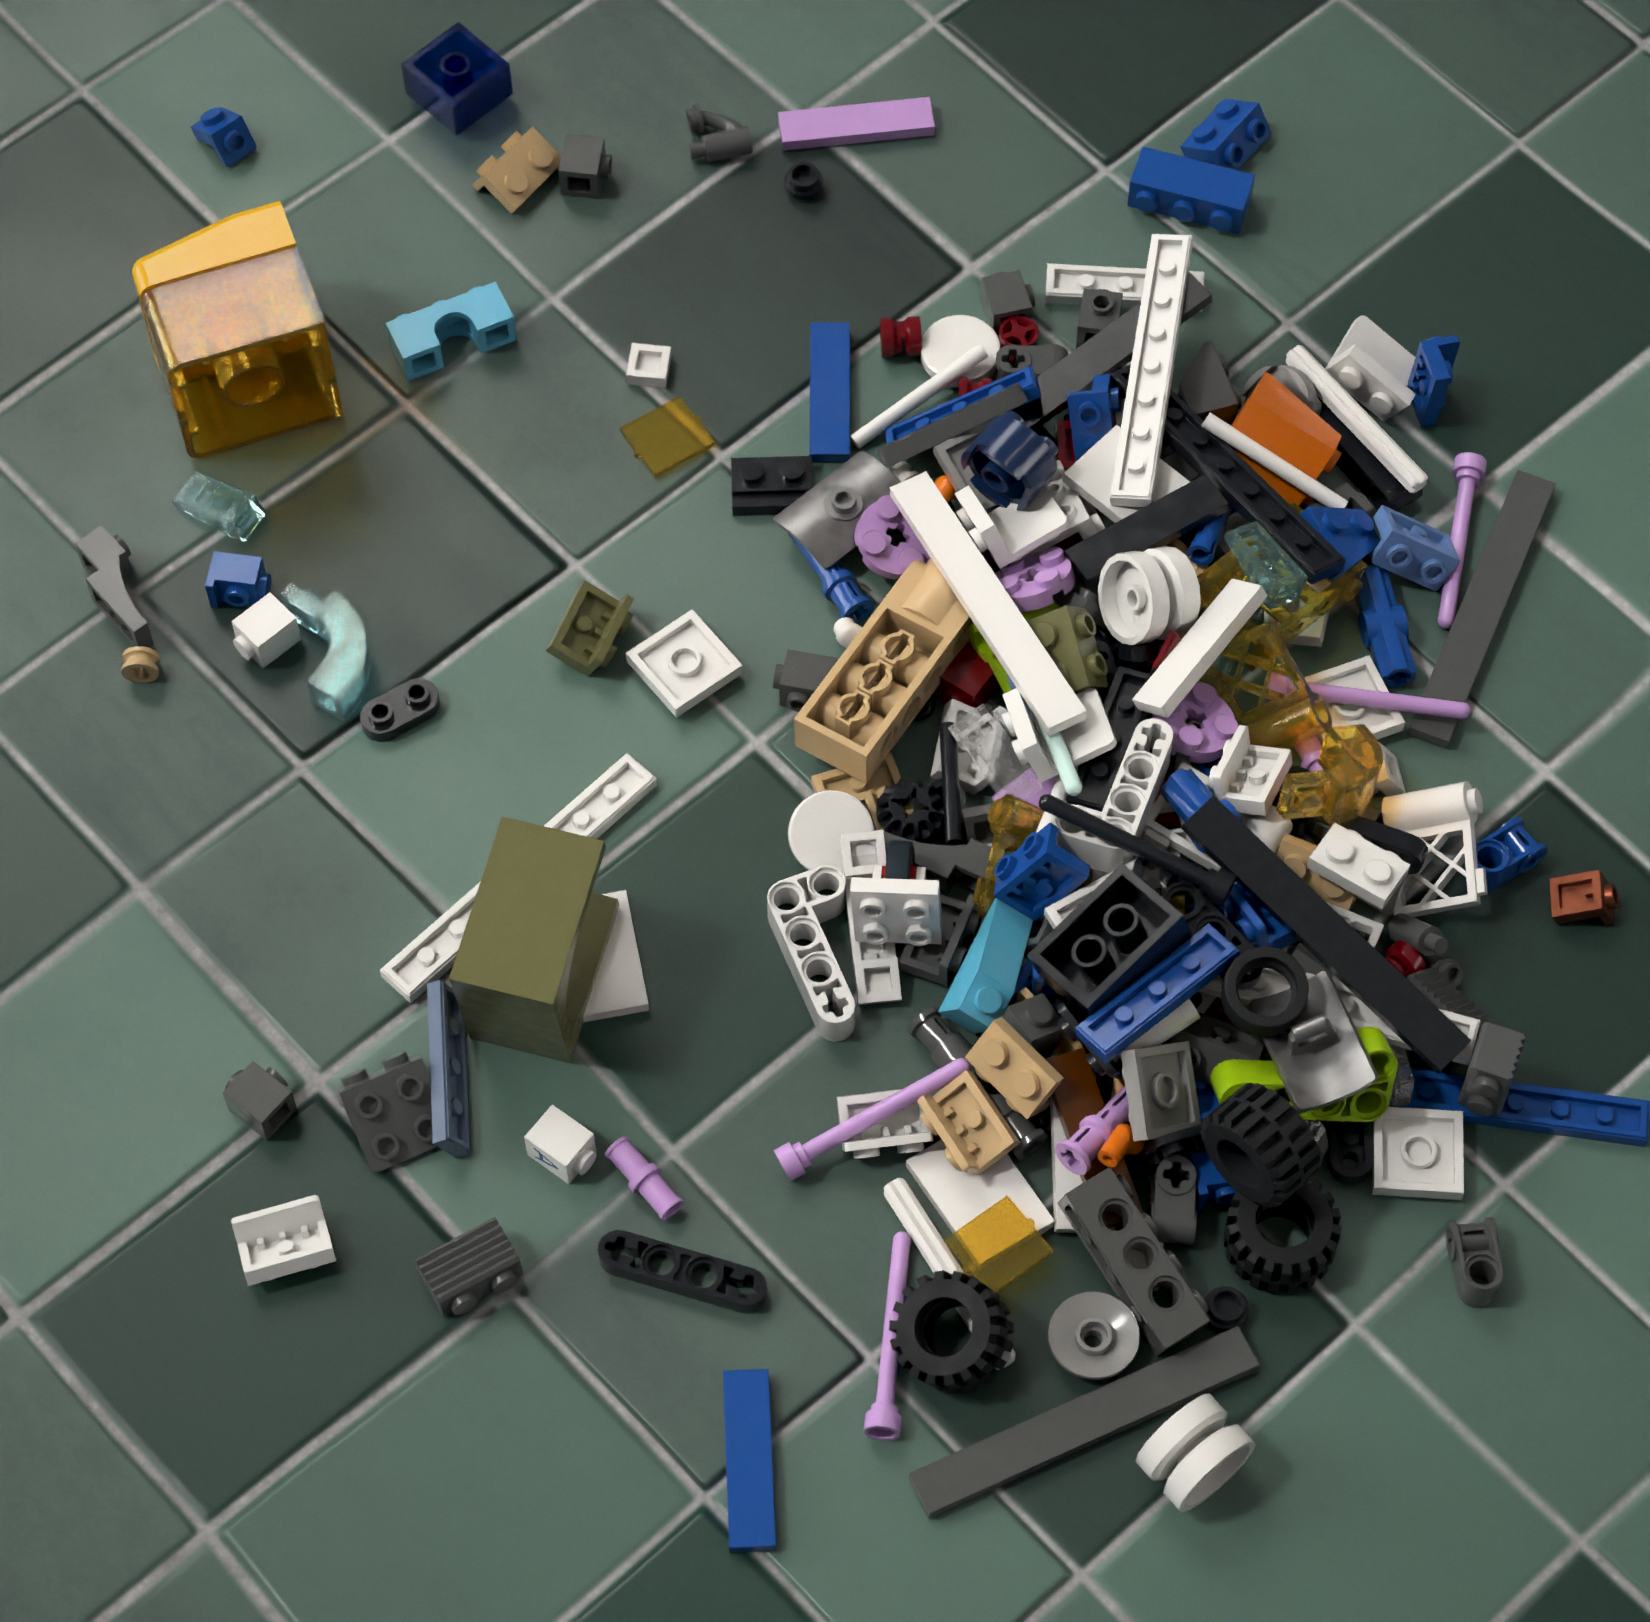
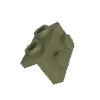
[545,580,634,676]
[1027,605,1108,694]

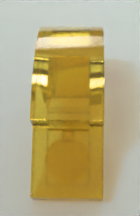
[1276,724,1383,825]

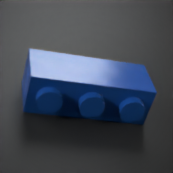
[1127,146,1255,234]

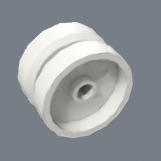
[1098,546,1201,645]
[1135,1393,1256,1513]

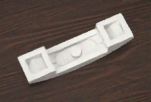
[840,830,902,1005]

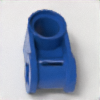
[1464,817,1548,893]

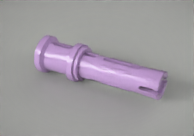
[1055,1086,1129,1175]

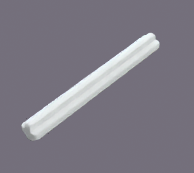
[1285,345,1428,494]
[884,1178,1016,1370]

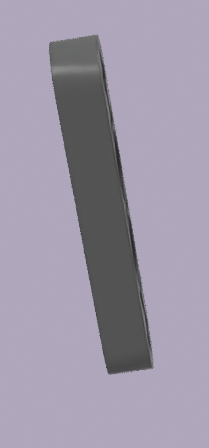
[877,382,1028,468]

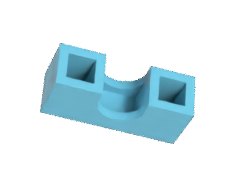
[385,282,517,381]

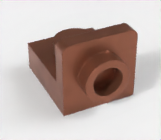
[1549,869,1619,926]

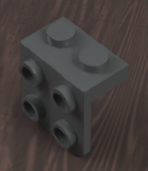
[334,1051,437,1172]

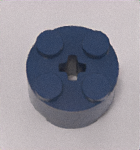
[961,411,1058,510]

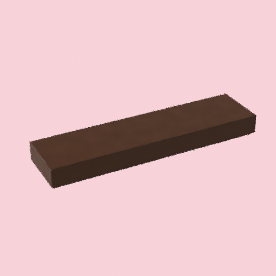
[1045,1048,1143,1228]

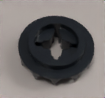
[876,778,944,841]

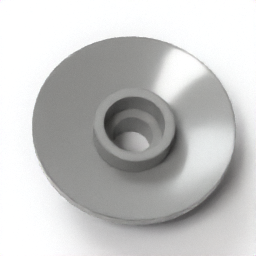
[1048,1292,1140,1380]

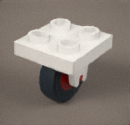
[850,840,943,946]

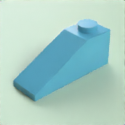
[938,898,1033,1034]

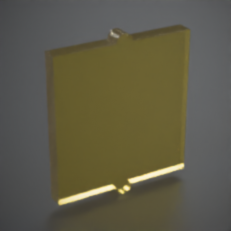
[620,396,715,478]
[945,1195,1053,1293]

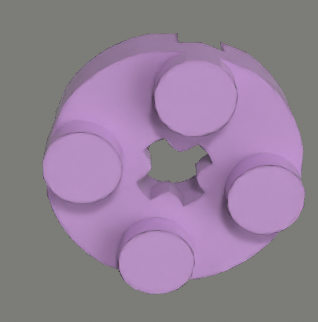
[854,495,931,579]
[995,547,1075,612]
[1152,682,1238,763]

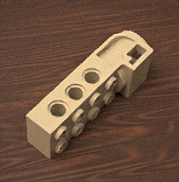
[794,558,974,784]

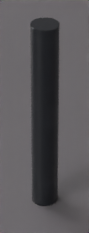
[939,722,962,846]

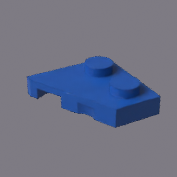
[1300,506,1380,582]

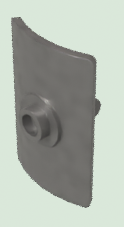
[773,451,901,569]
[1248,971,1379,1113]

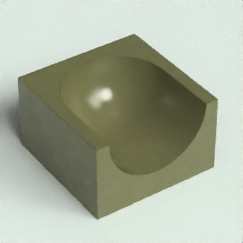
[449,816,619,1063]

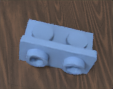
[1370,505,1460,591]

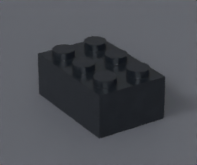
[1027,863,1193,1019]

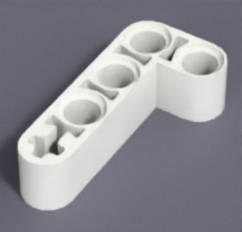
[1053,718,1173,873]
[767,865,855,1042]

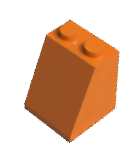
[1226,371,1342,510]

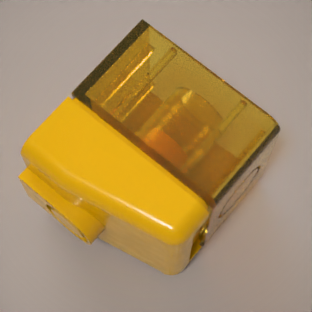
[132,201,344,458]

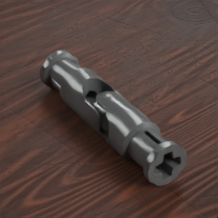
[907,1006,1048,1161]

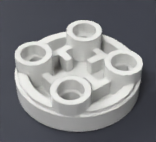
[921,315,1000,390]
[788,790,874,873]

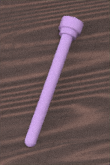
[1438,452,1487,629]
[1267,669,1471,719]
[773,1058,970,1182]
[864,1231,911,1441]

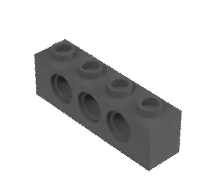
[1057,1167,1210,1357]

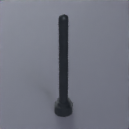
[1039,794,1237,907]

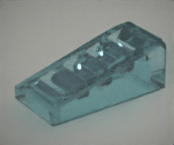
[172,472,265,542]
[1224,521,1308,610]

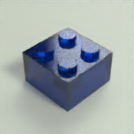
[401,22,513,136]

